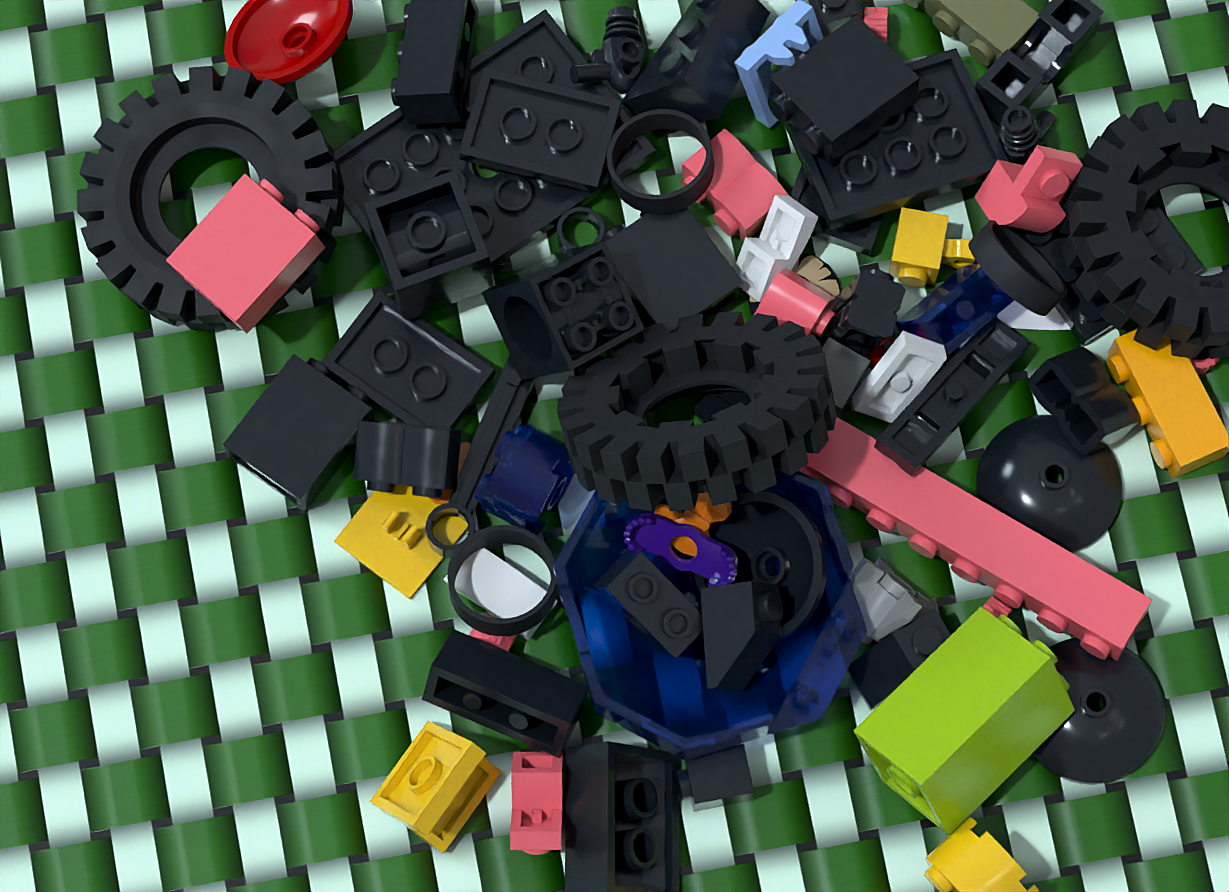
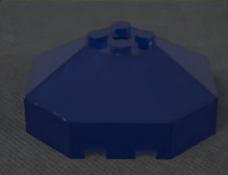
[553,470,867,760]

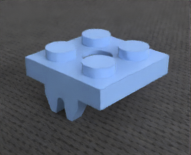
[734,0,823,128]

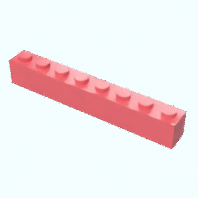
[786,417,1152,661]

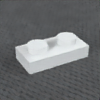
[852,331,947,423]

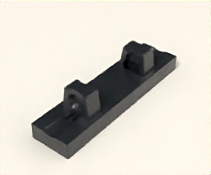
[874,314,1031,477]

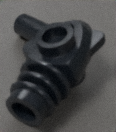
[570,6,644,95]
[999,105,1055,165]

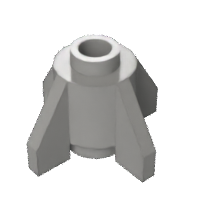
[844,557,937,644]

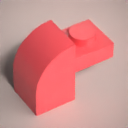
[975,145,1083,233]
[510,752,563,855]

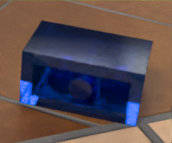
[895,263,1014,356]

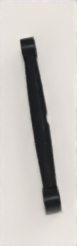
[426,207,605,558]

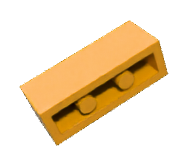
[1106,329,1229,480]

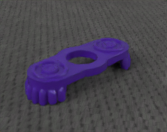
[623,513,739,587]

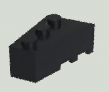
[622,0,770,138]

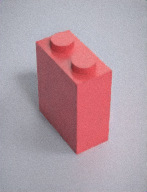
[166,174,326,334]

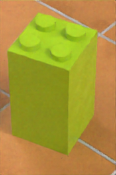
[853,606,1075,835]

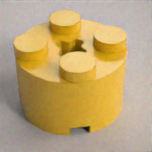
[924,817,1039,892]

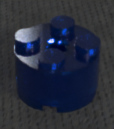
[473,423,575,535]

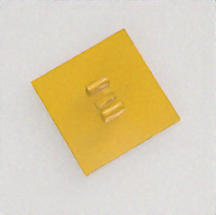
[334,484,468,600]

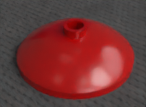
[224,0,353,85]

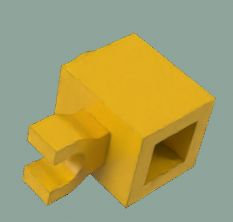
[888,207,975,287]

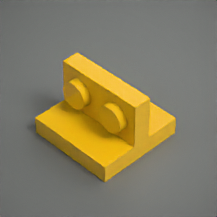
[369,721,502,854]

